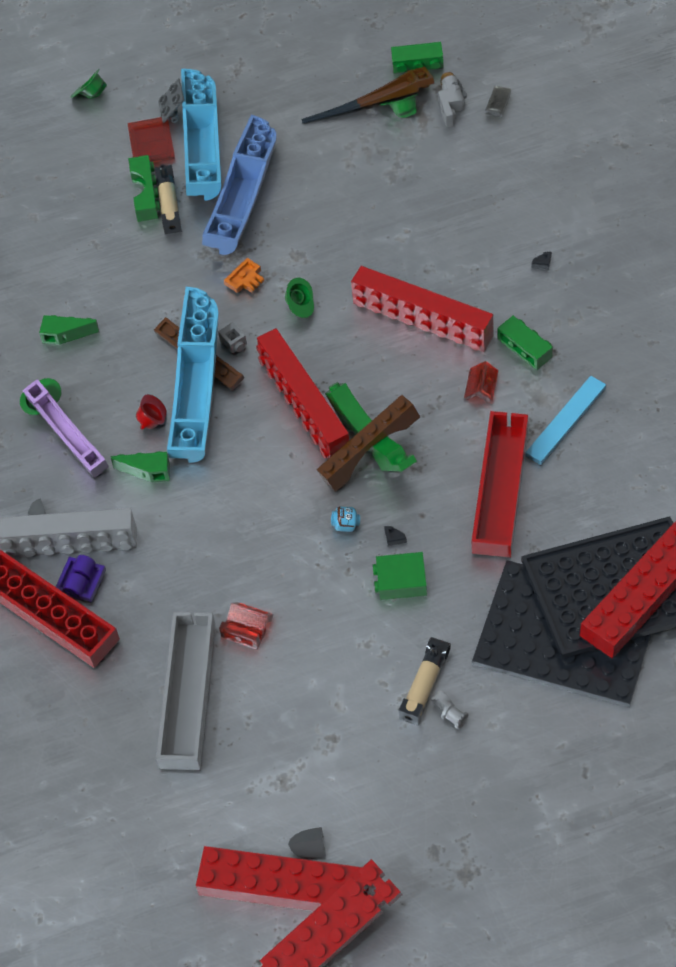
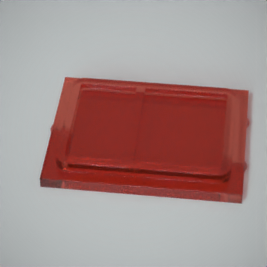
[127,117,175,162]

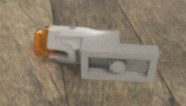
[438,72,467,128]

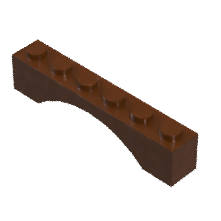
[317,395,420,492]

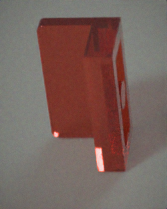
[464,361,499,403]
[225,602,273,638]
[219,616,266,650]

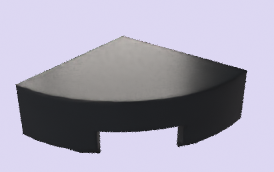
[531,251,552,270]
[384,526,407,546]

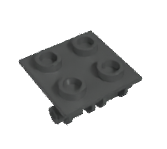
[158,78,184,123]

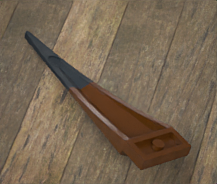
[301,67,435,124]

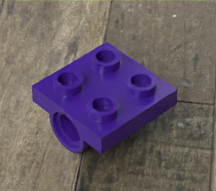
[56,555,106,602]

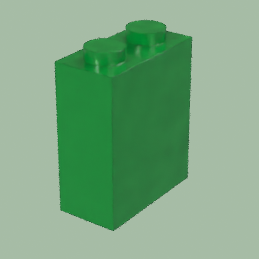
[372,552,427,600]

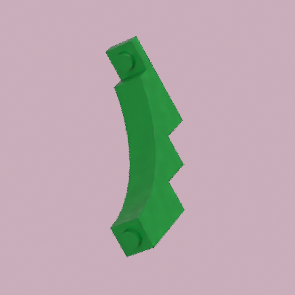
[325,382,417,472]

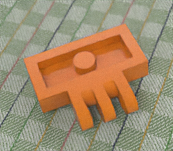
[224,258,264,293]

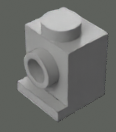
[218,322,247,353]

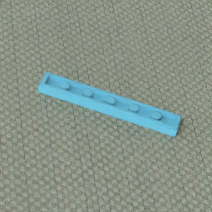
[525,376,606,465]

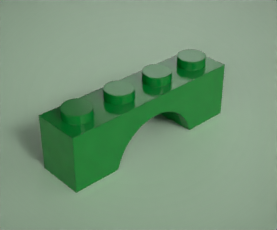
[128,155,161,222]

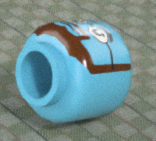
[331,506,360,532]

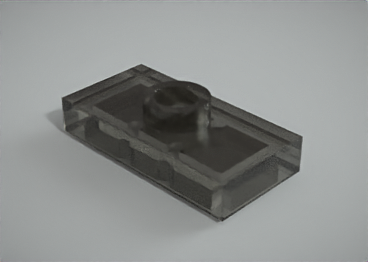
[485,86,511,118]

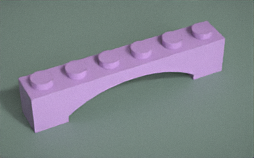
[23,379,109,478]

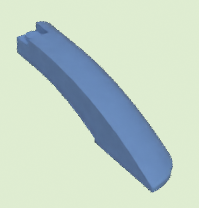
[202,115,276,255]

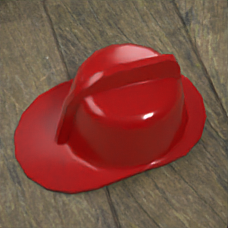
[136,394,167,430]

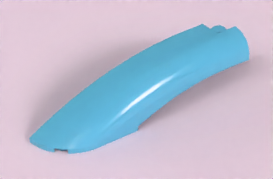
[181,69,221,201]
[167,287,219,463]

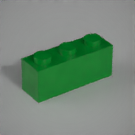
[391,42,444,73]
[497,315,553,370]

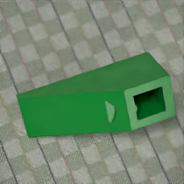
[39,315,99,345]
[111,451,170,482]

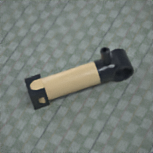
[155,164,182,235]
[398,637,451,726]

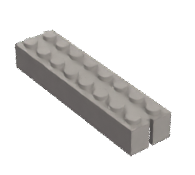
[0,508,137,558]
[156,612,215,770]

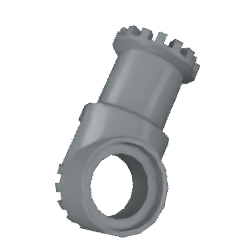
[431,691,469,729]

